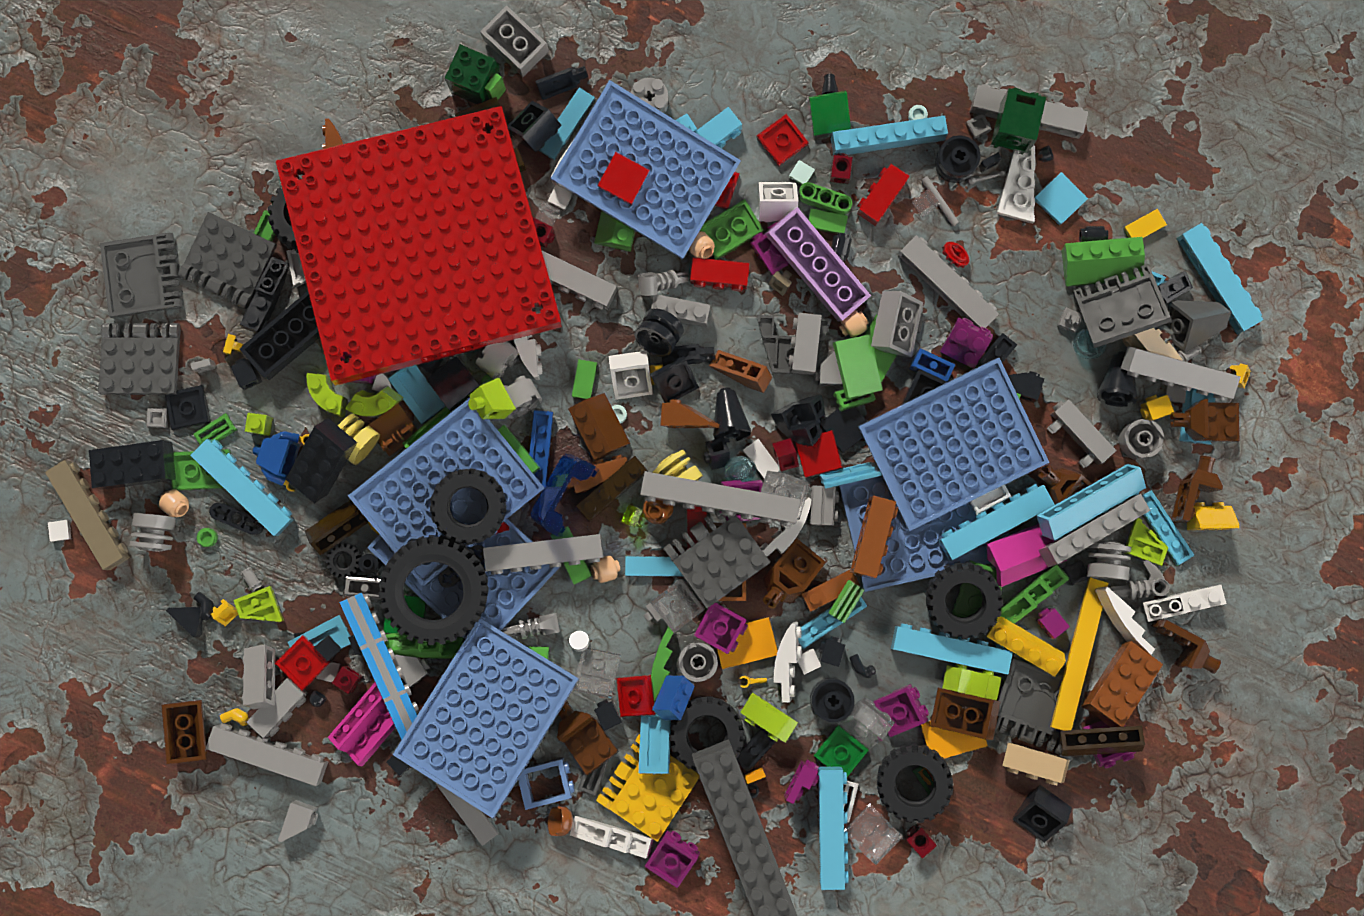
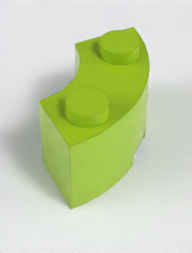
[306,373,347,418]
[345,386,404,416]
[942,663,1002,700]
[740,693,798,743]

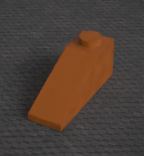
[709,350,773,393]
[660,400,720,428]
[801,570,860,612]

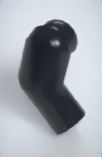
[193,592,214,621]
[849,654,876,678]

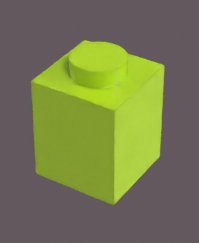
[245,413,273,437]

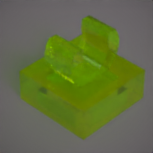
[621,504,645,528]

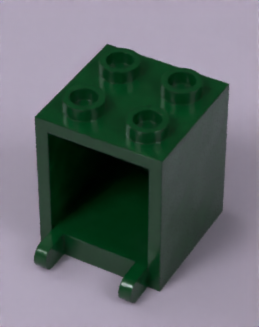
[444,44,501,104]
[991,88,1046,155]

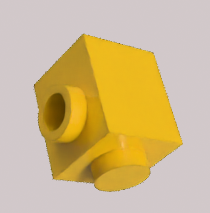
[1140,395,1174,421]

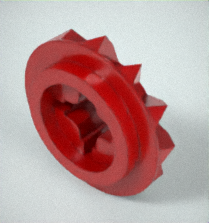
[942,242,969,268]

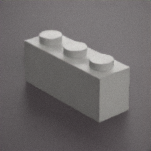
[651,294,710,328]
[788,313,822,375]
[242,644,275,710]
[246,678,308,738]

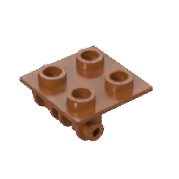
[368,404,417,457]

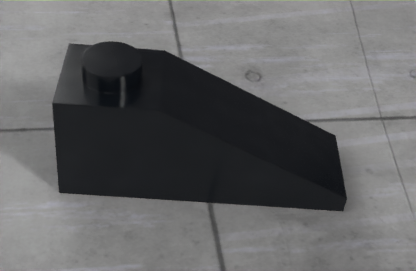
[1008,371,1045,403]

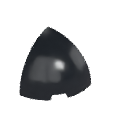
[771,395,825,446]

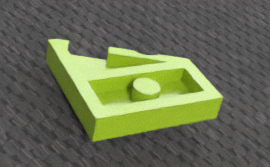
[1126,518,1168,566]
[233,586,284,622]

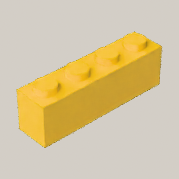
[987,616,1066,677]

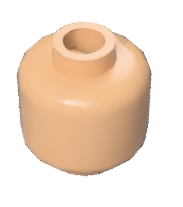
[689,231,715,259]
[839,310,869,338]
[159,489,189,517]
[590,556,620,583]

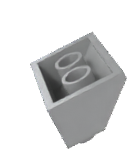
[871,291,923,357]

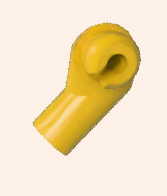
[220,708,249,726]

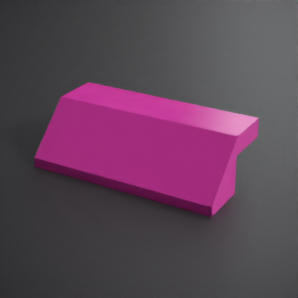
[987,524,1067,587]
[328,682,396,767]

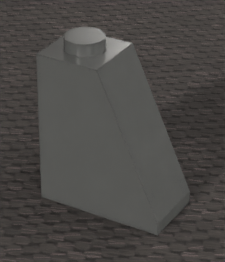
[1167,300,1231,352]

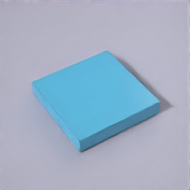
[1035,172,1088,225]

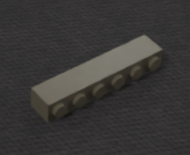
[45,460,130,570]

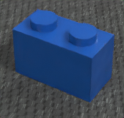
[909,348,955,382]
[652,675,695,720]

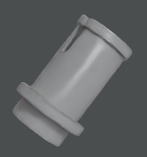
[1177,346,1201,362]
[240,567,263,592]

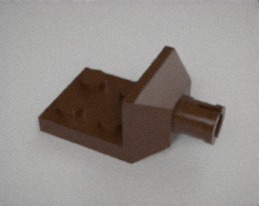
[1170,399,1240,442]
[1171,455,1223,524]
[1038,465,1092,524]
[763,538,826,609]
[1151,620,1221,674]
[557,700,619,775]

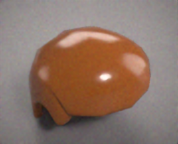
[642,499,674,524]
[548,806,574,836]

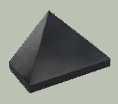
[166,607,202,637]

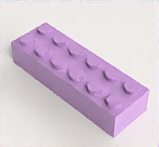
[765,207,871,321]

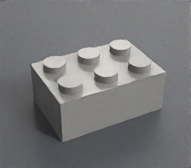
[480,5,549,77]

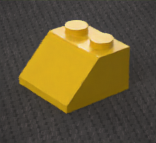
[1187,502,1239,530]

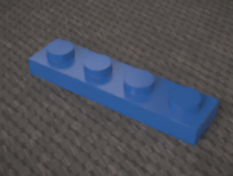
[530,410,554,488]

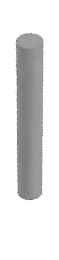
[921,176,959,226]

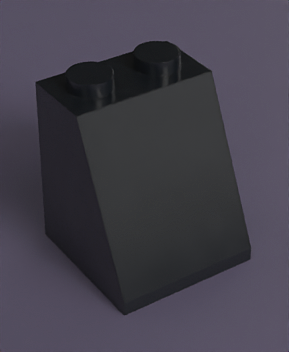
[426,356,480,413]

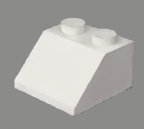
[759,182,798,222]
[609,351,653,400]

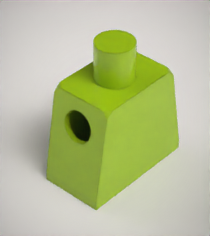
[468,378,516,419]

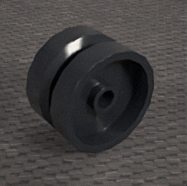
[935,135,981,183]
[634,308,684,357]
[810,678,855,722]

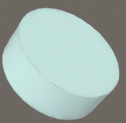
[908,105,928,121]
[612,405,627,424]

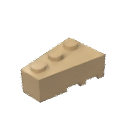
[1122,328,1183,360]
[1002,743,1070,786]

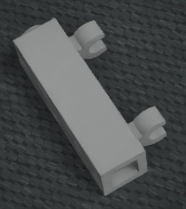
[1047,399,1117,468]

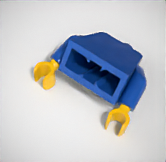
[253,431,309,492]

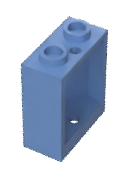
[518,758,575,810]

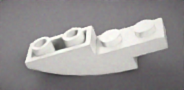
[514,335,542,380]
[760,498,812,557]
[1143,585,1226,622]
[774,622,802,702]

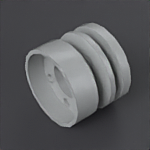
[129,513,176,552]
[1087,542,1131,581]

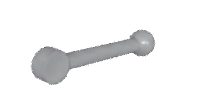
[968,171,1007,185]

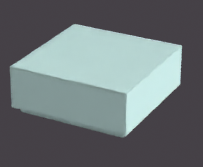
[789,160,815,185]

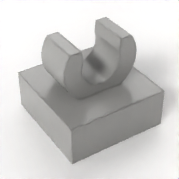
[1057,307,1083,333]
[643,598,668,622]

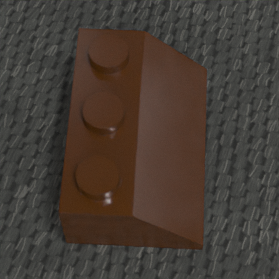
[568,393,631,461]
[162,700,207,764]

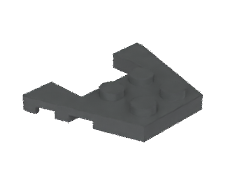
[757,315,831,375]

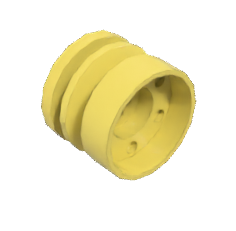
[338,413,380,465]
[652,450,703,481]

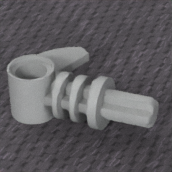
[638,270,691,296]
[1110,560,1170,600]
[502,613,560,640]

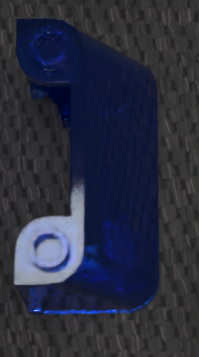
[531,454,599,537]

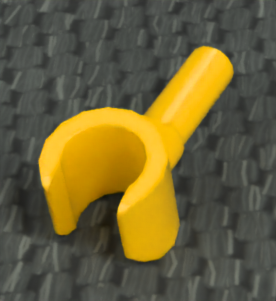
[740,676,767,688]

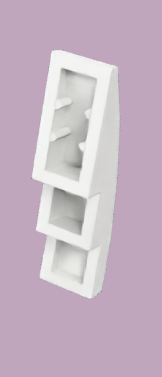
[1095,587,1155,655]
[570,816,653,859]

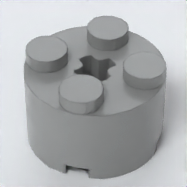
[631,78,668,113]
[475,341,519,379]
[504,376,542,419]
[1118,419,1164,460]
[679,642,718,682]

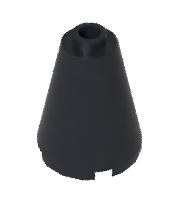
[1097,351,1137,407]
[713,387,751,443]

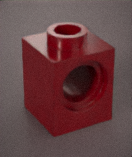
[829,153,853,184]
[533,217,555,248]
[772,438,799,472]
[332,666,363,694]
[904,825,937,859]

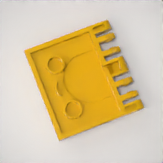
[596,734,700,842]

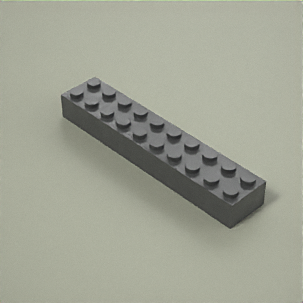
[692,739,797,916]

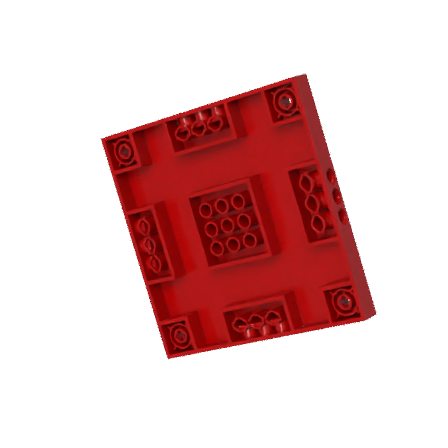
[276,106,562,386]

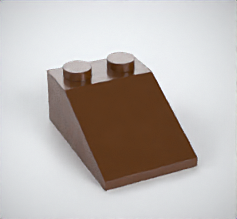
[930,688,1001,740]

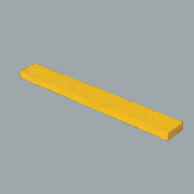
[1050,577,1109,731]

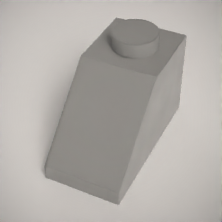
[815,351,843,387]
[392,654,431,688]
[278,800,318,842]

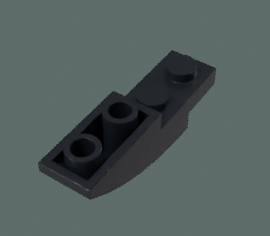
[240,257,289,333]

